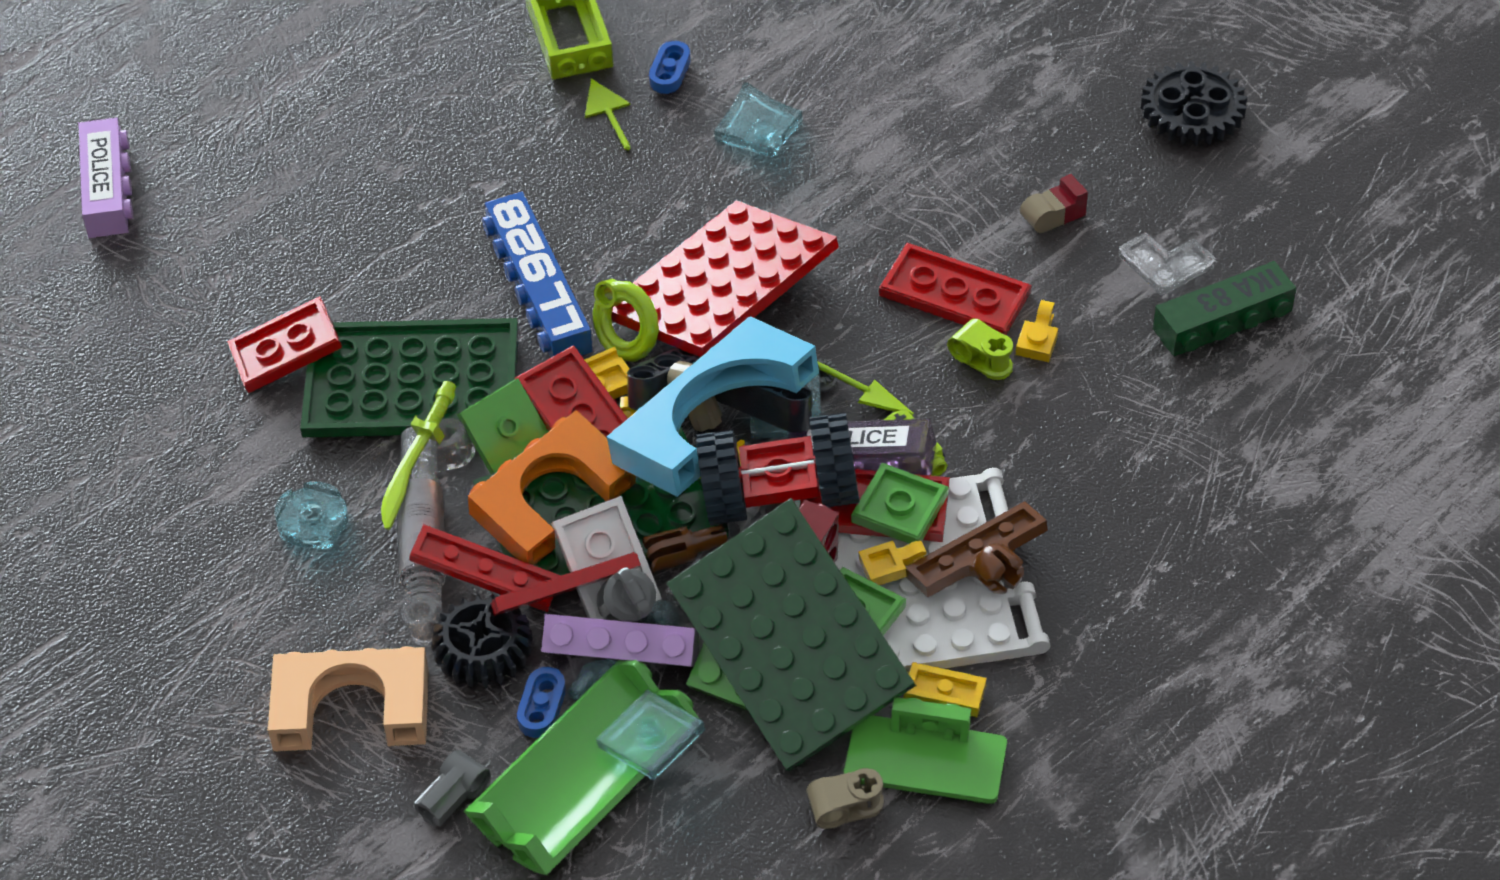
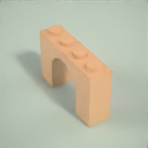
[268,646,429,751]

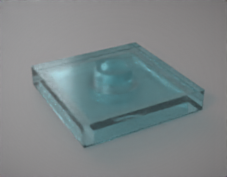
[596,690,705,780]

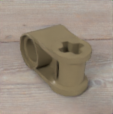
[806,768,884,829]

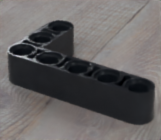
[627,347,813,432]

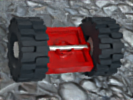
[696,412,860,526]

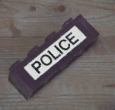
[787,418,937,475]

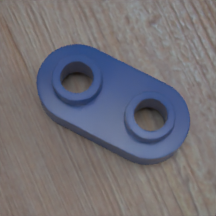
[649,41,691,94]
[517,667,566,738]

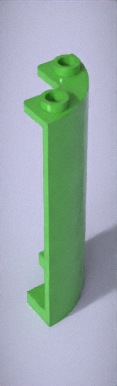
[464,660,700,875]

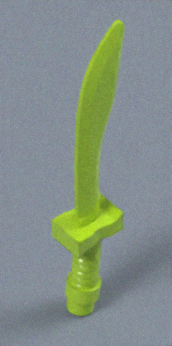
[381,381,456,530]

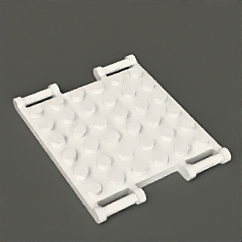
[735,468,1051,673]

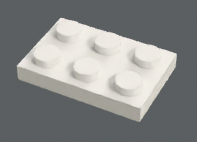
[551,496,662,619]

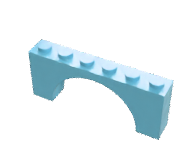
[607,316,819,497]

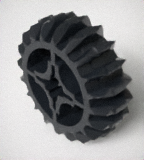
[431,593,533,689]

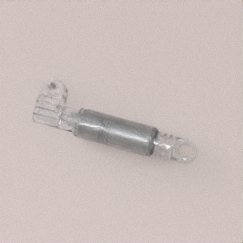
[397,418,475,646]

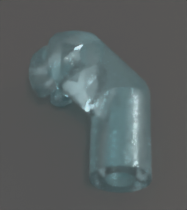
[567,659,617,701]

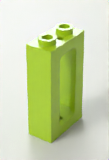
[526,0,613,80]

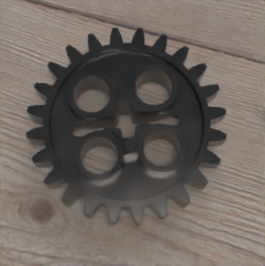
[1140,61,1247,146]

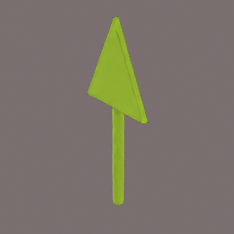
[585,79,631,151]
[817,361,914,416]

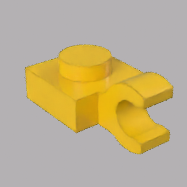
[1016,300,1058,362]
[858,541,927,585]

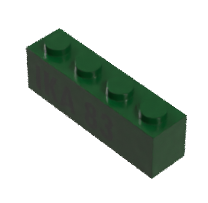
[1153,261,1296,357]

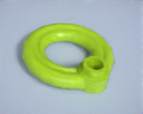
[592,279,659,362]

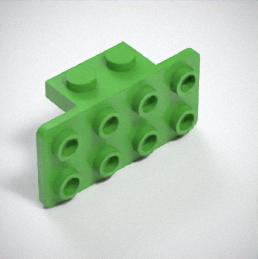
[844,697,1007,804]

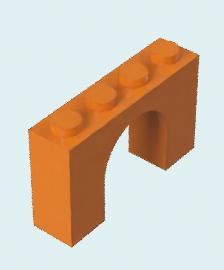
[468,410,636,565]

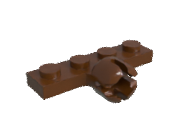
[905,501,1048,598]

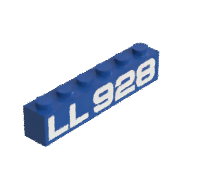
[482,191,593,357]

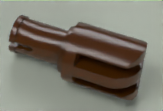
[642,524,728,573]

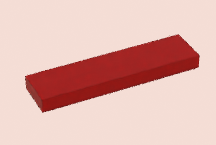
[409,524,561,612]
[491,552,641,616]

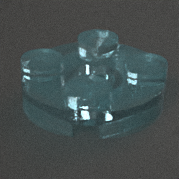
[274,481,348,549]

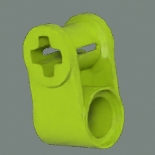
[947,318,1013,380]

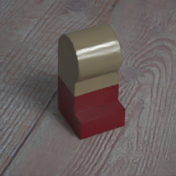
[1020,174,1088,233]

